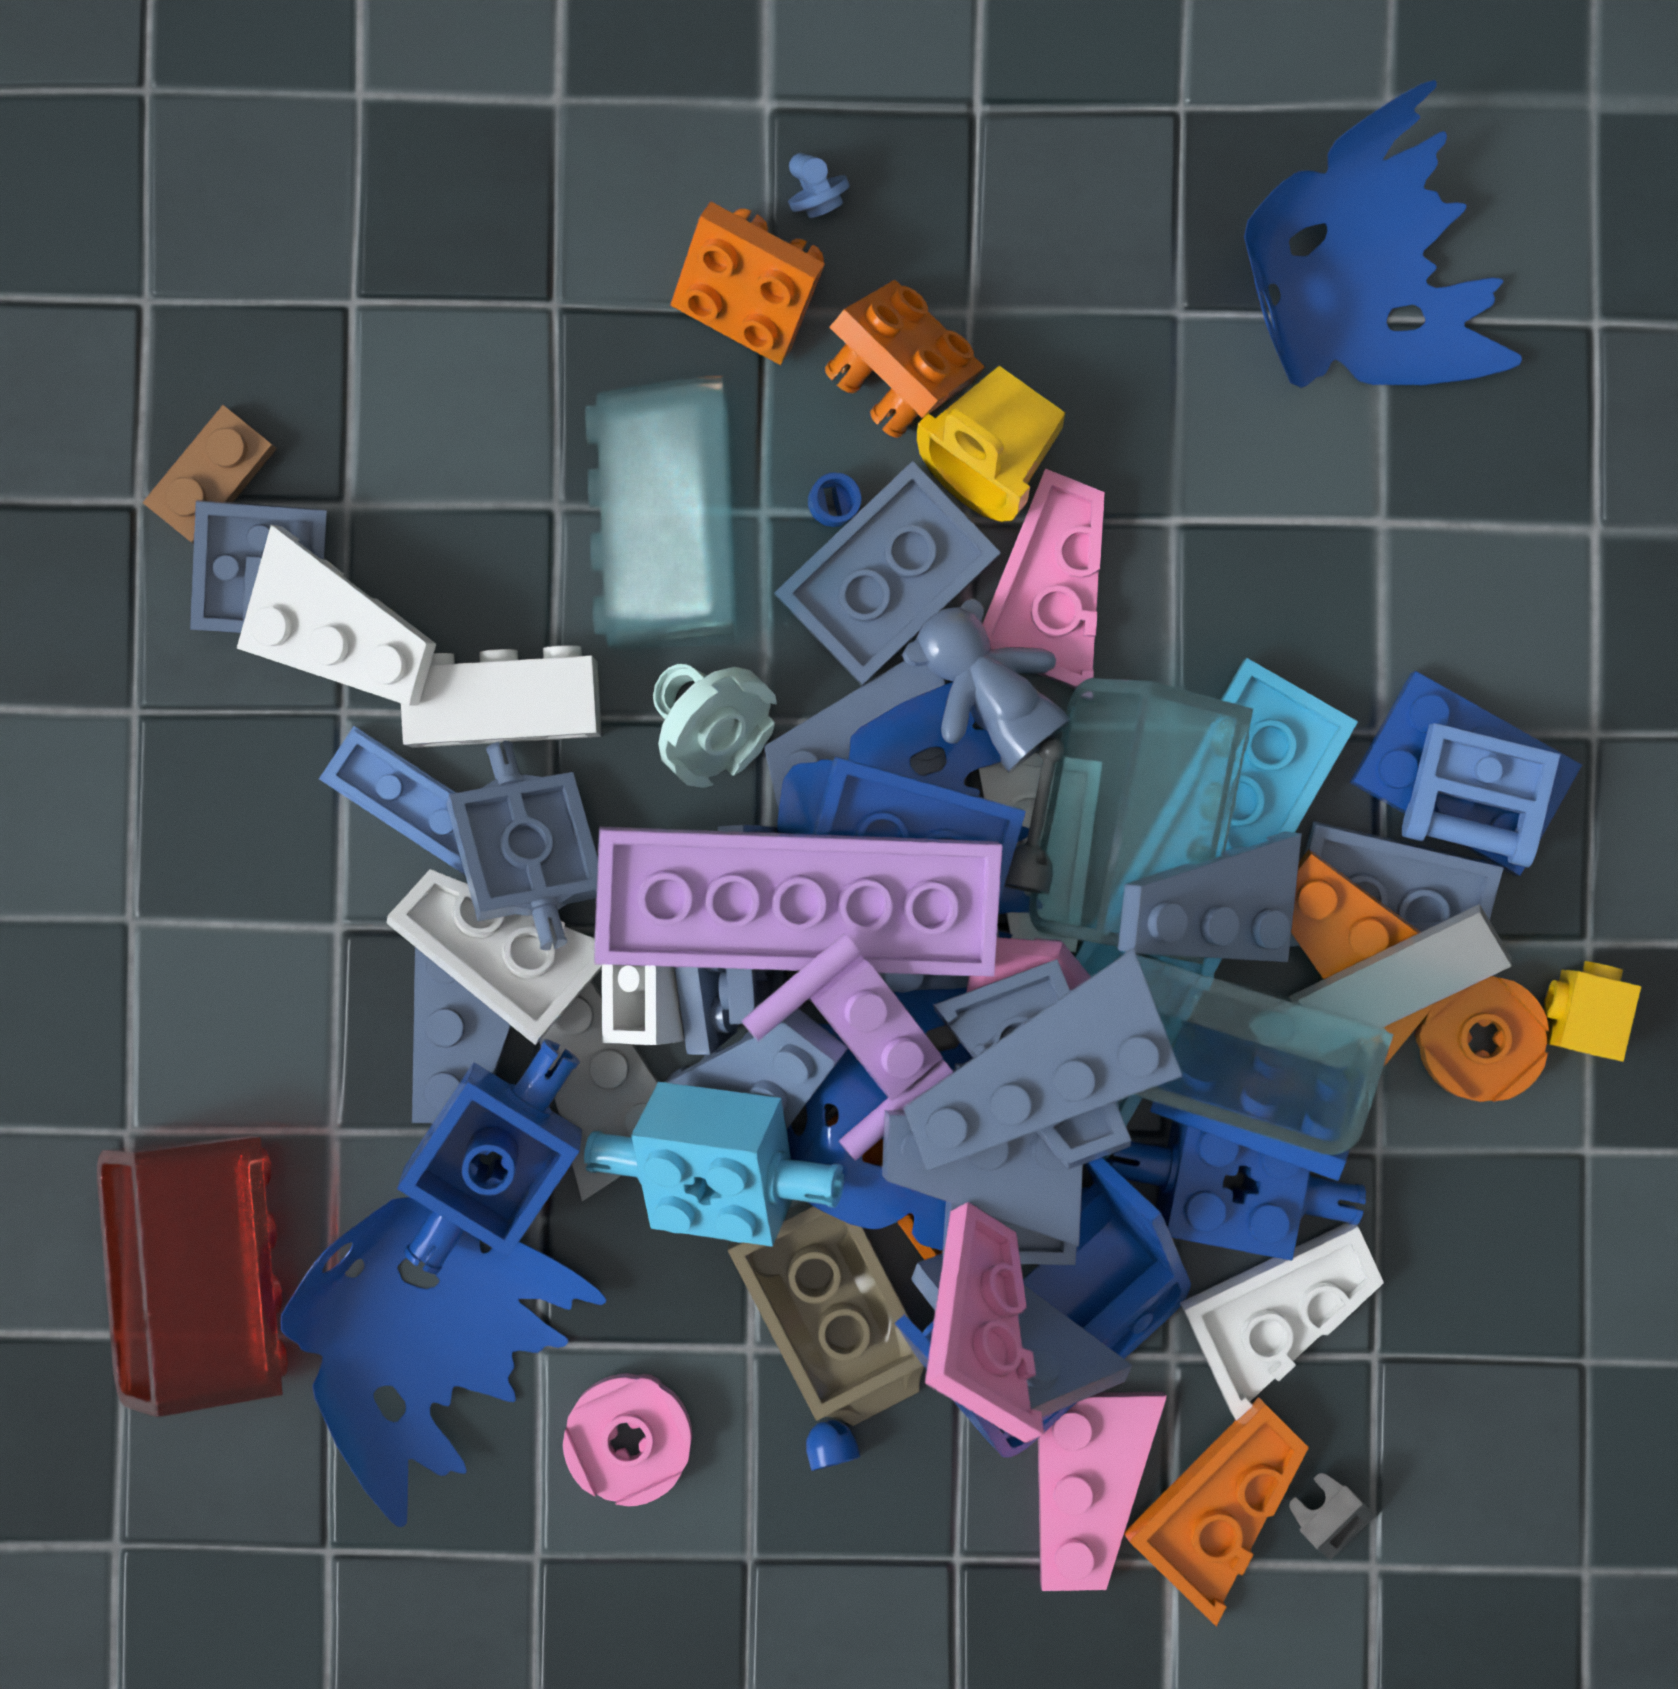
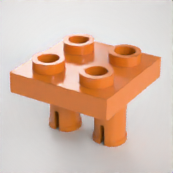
[670,201,825,365]
[825,280,985,438]

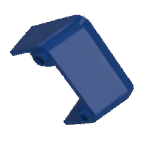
[895,1157,1191,1458]

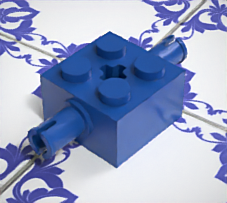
[397,1039,582,1274]
[1105,1120,1366,1261]

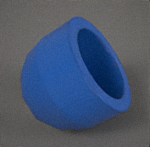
[808,473,861,527]
[806,1420,861,1471]

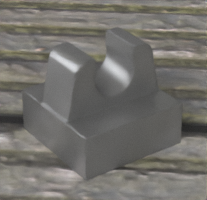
[1289,1473,1376,1560]

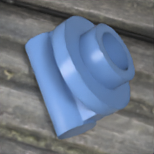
[788,153,850,218]

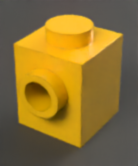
[1544,961,1641,1062]

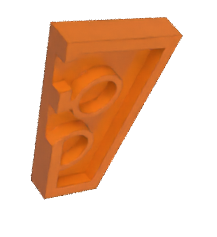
[1291,849,1437,1066]
[1124,1397,1309,1627]

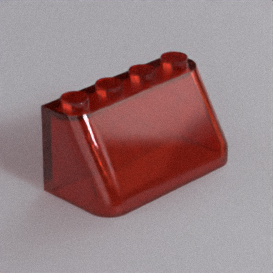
[97,1136,288,1417]

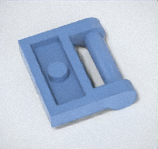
[1402,723,1560,868]

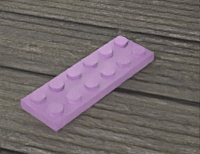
[594,827,1002,976]

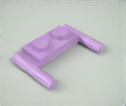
[741,933,953,1161]

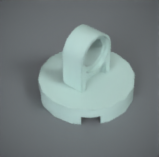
[653,664,777,788]

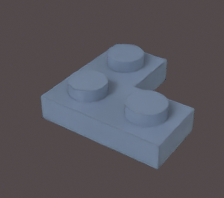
[190,500,327,633]

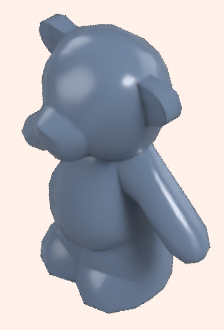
[902,599,1071,773]

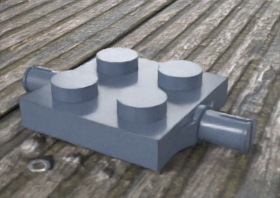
[446,740,598,951]

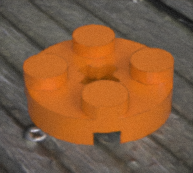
[1415,976,1549,1102]

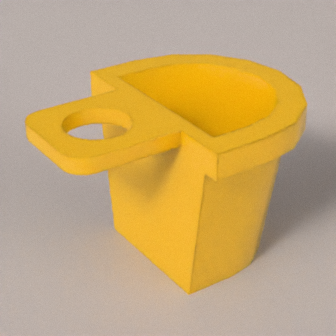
[917,366,1065,522]

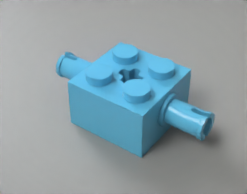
[584,1082,844,1247]

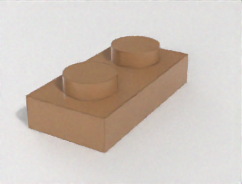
[142,405,277,544]

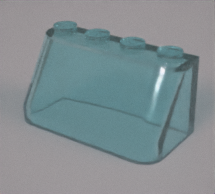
[585,375,737,649]
[1029,678,1253,964]
[1133,953,1393,1155]

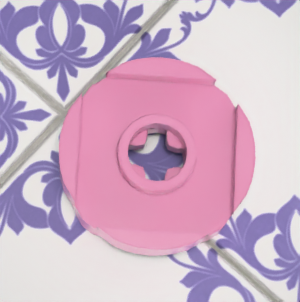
[563,1373,693,1507]

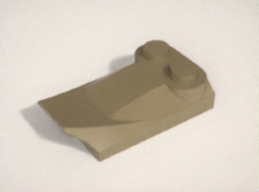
[728,1202,924,1426]

